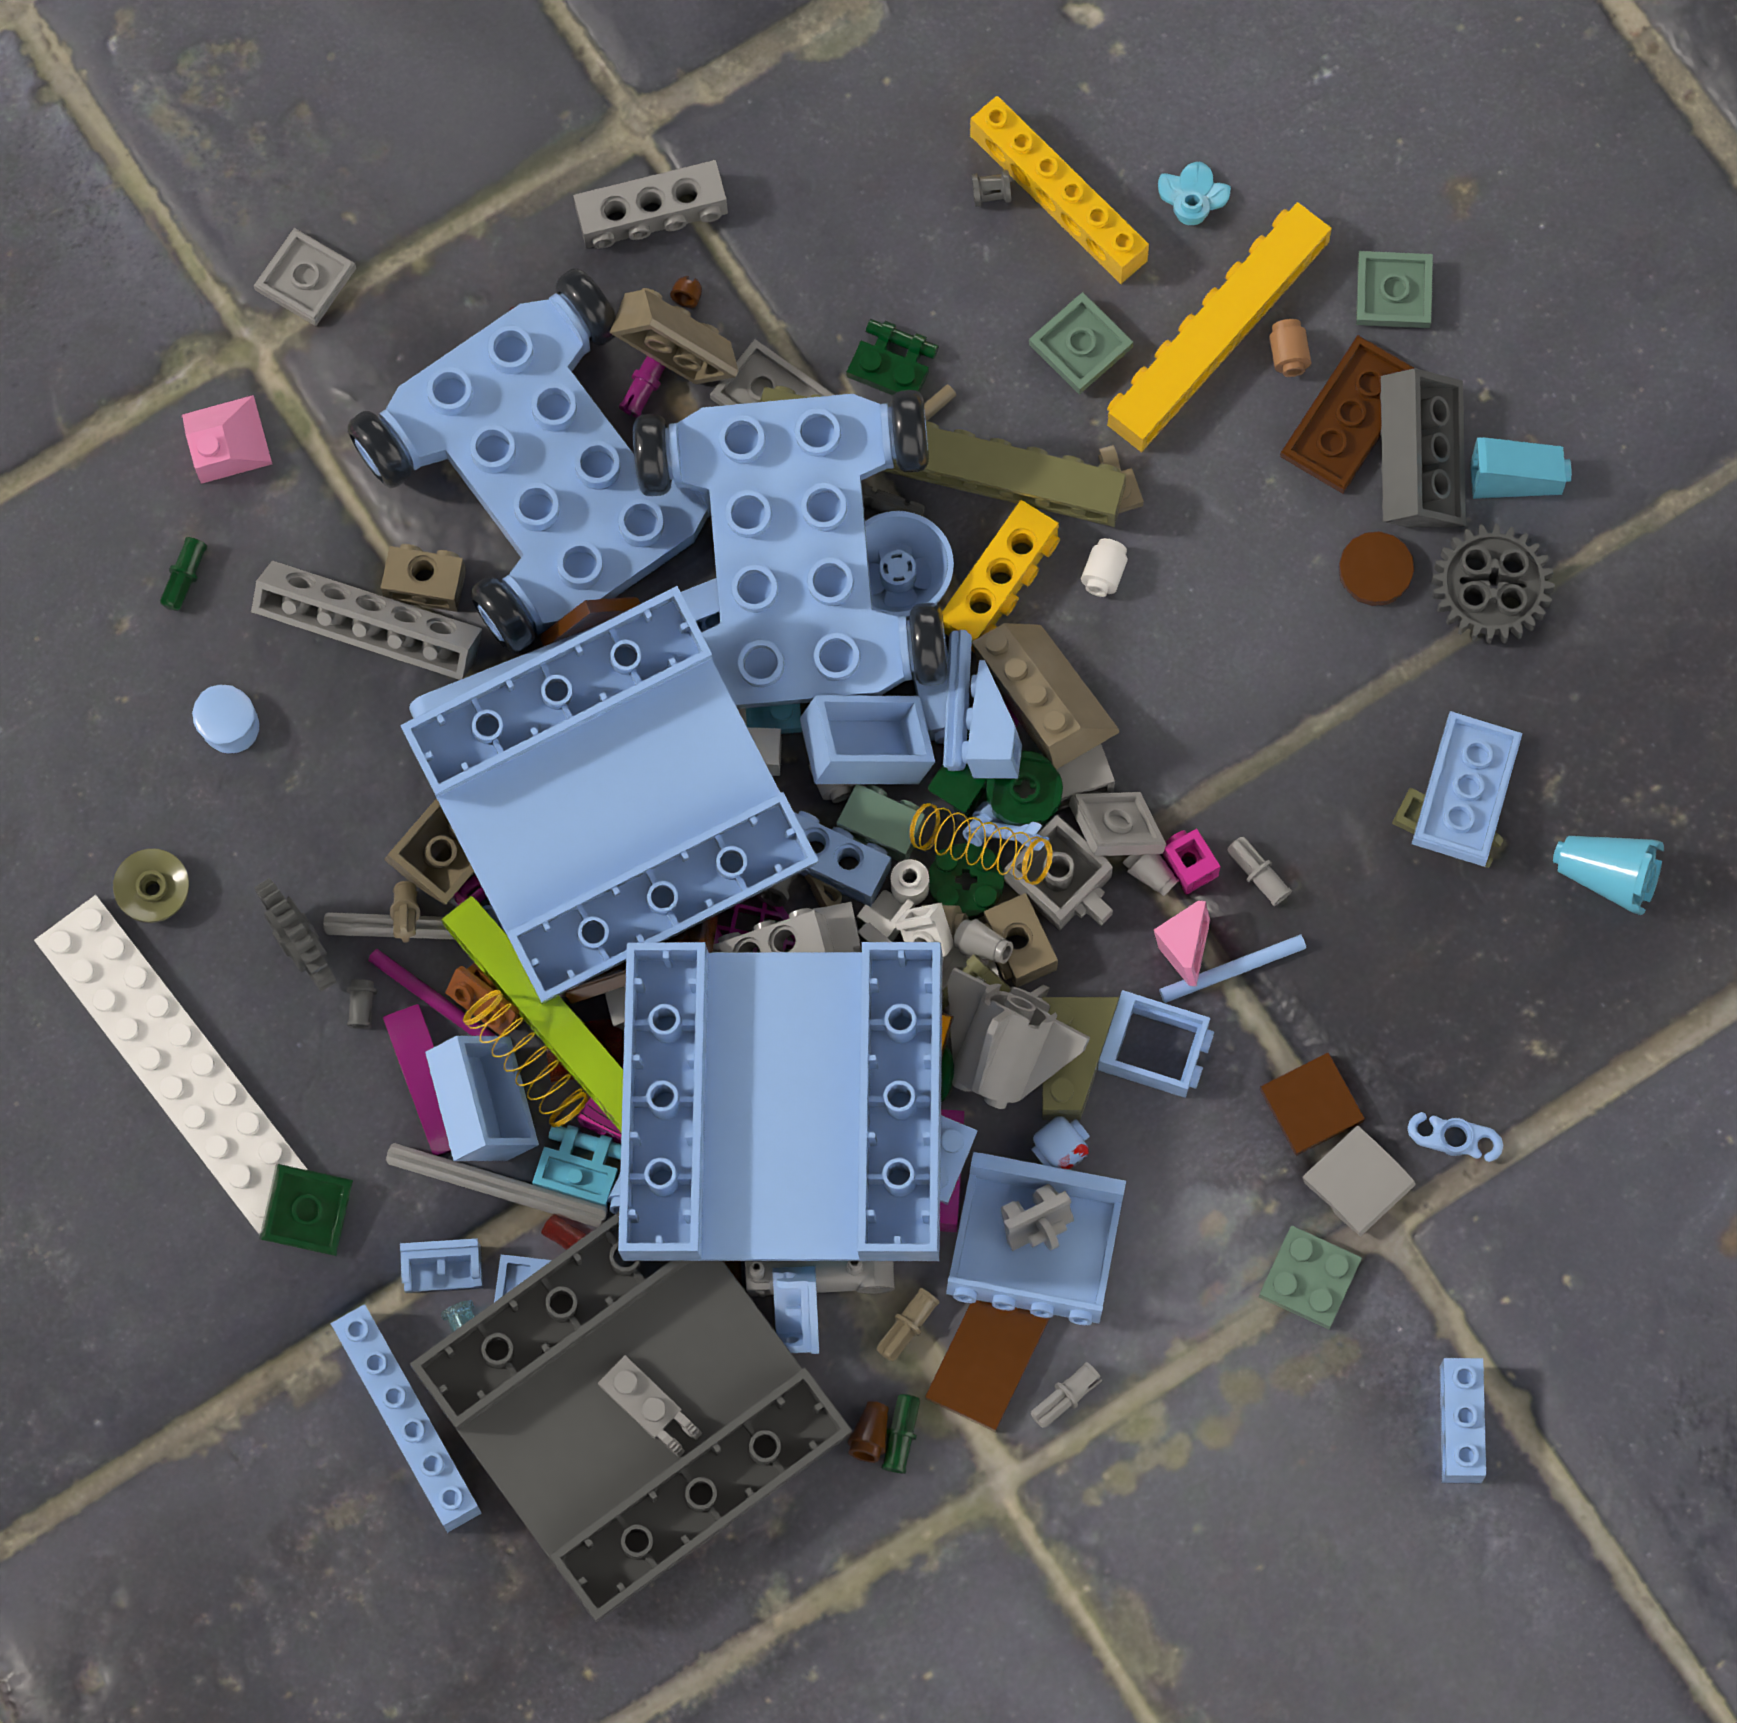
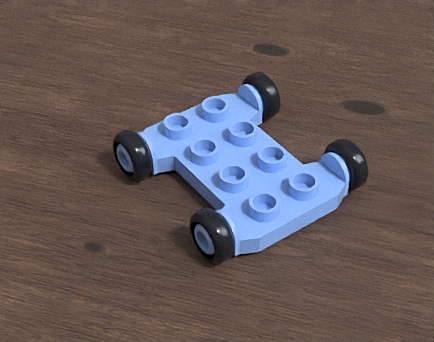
[348,269,711,654]
[633,390,948,709]

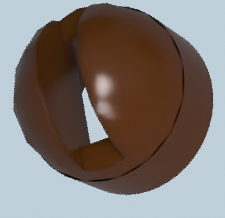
[670,276,702,308]

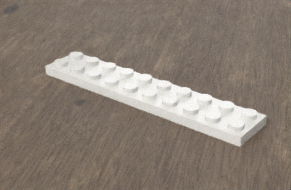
[34,895,308,1235]

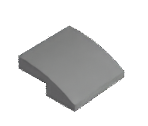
[1302,1125,1416,1237]

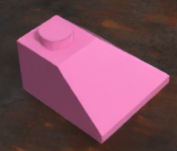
[182,395,272,484]

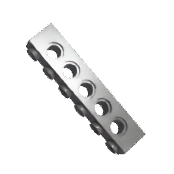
[251,561,482,680]
[605,908,835,1031]

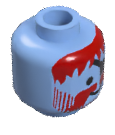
[1031,1116,1090,1170]

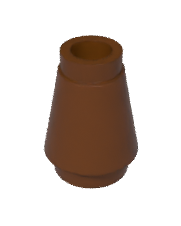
[847,1401,889,1463]

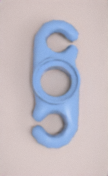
[1408,1112,1503,1162]

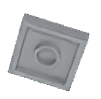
[254,228,356,326]
[1069,792,1166,856]

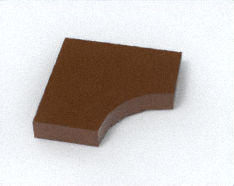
[540,597,640,647]

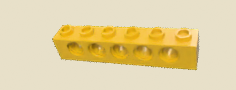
[970,96,1149,284]

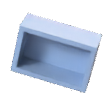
[800,695,935,784]
[425,1036,539,1161]

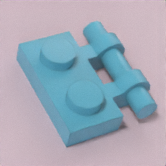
[532,1125,621,1208]

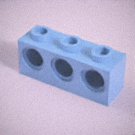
[1440,1358,1486,1483]

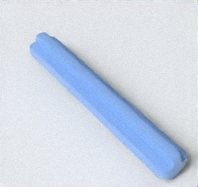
[943,630,972,772]

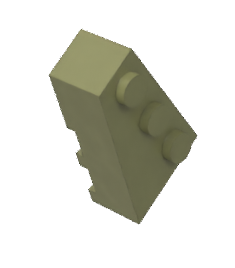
[1042,997,1119,1120]

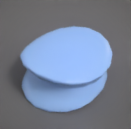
[192,685,259,754]

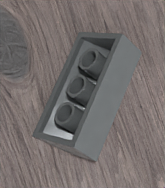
[1380,368,1466,527]

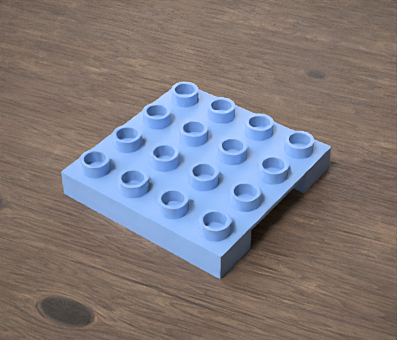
[400,586,818,1004]
[618,942,943,1261]

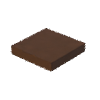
[1260,1053,1365,1156]

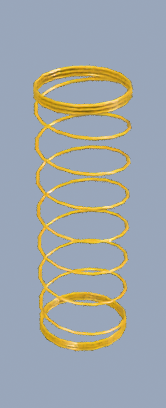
[909,803,1053,885]
[463,990,589,1128]

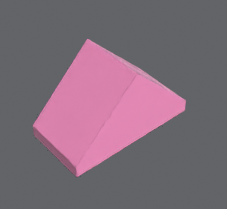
[1154,901,1210,986]

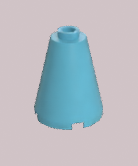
[1553,836,1664,915]

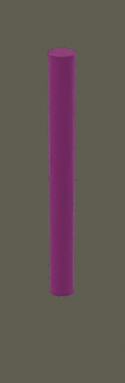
[368,949,497,1036]

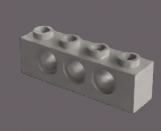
[573,160,728,249]

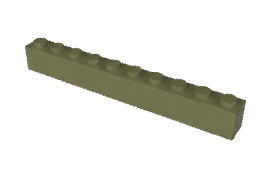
[760,386,1126,527]

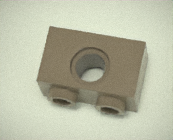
[381,544,466,612]
[984,893,1058,988]

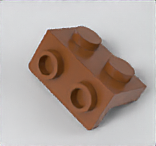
[445,963,525,1037]

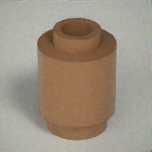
[1269,319,1311,377]

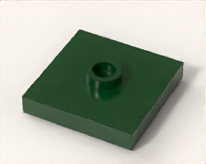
[259,1164,353,1256]

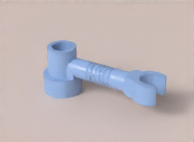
[963,801,1050,851]

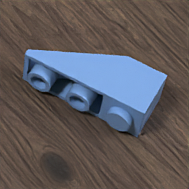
[962,660,1022,779]

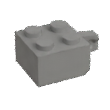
[1004,815,1113,931]

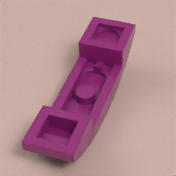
[383,1004,451,1156]

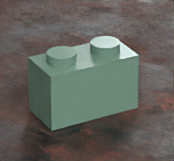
[837,784,925,862]

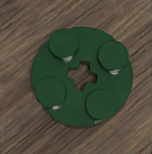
[986,751,1063,826]
[929,843,1004,920]

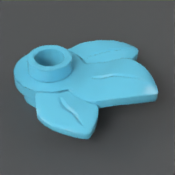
[1158,162,1231,225]

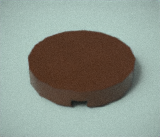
[1338,531,1414,606]

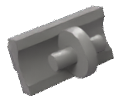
[1001,1184,1074,1251]

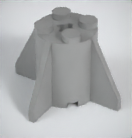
[947,967,1090,1109]

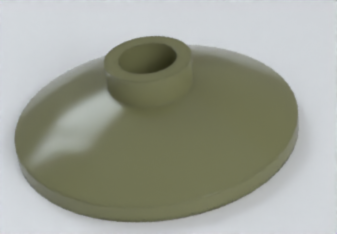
[113,849,189,923]

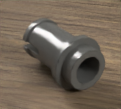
[347,979,377,1029]

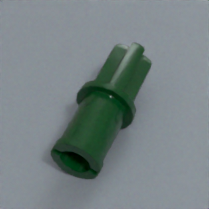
[160,537,208,611]
[881,1394,920,1474]

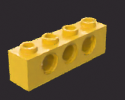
[942,500,1060,653]

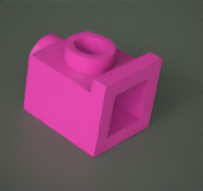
[1163,828,1220,895]

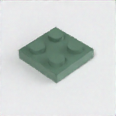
[1356,251,1433,328]
[1029,292,1133,395]
[1259,1225,1362,1330]

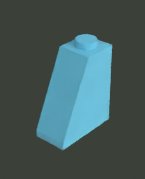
[1470,437,1572,499]

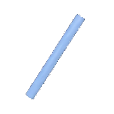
[1159,934,1306,1003]

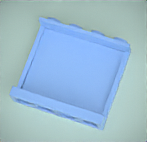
[946,1152,1126,1325]

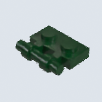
[846,319,939,396]

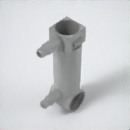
[745,1261,895,1297]

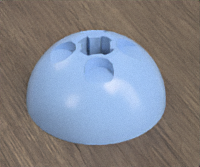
[865,511,954,619]

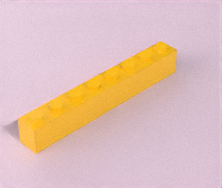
[1107,202,1332,453]

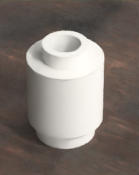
[1081,538,1128,597]
[891,859,929,905]

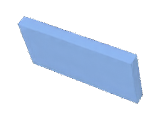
[1411,711,1523,867]

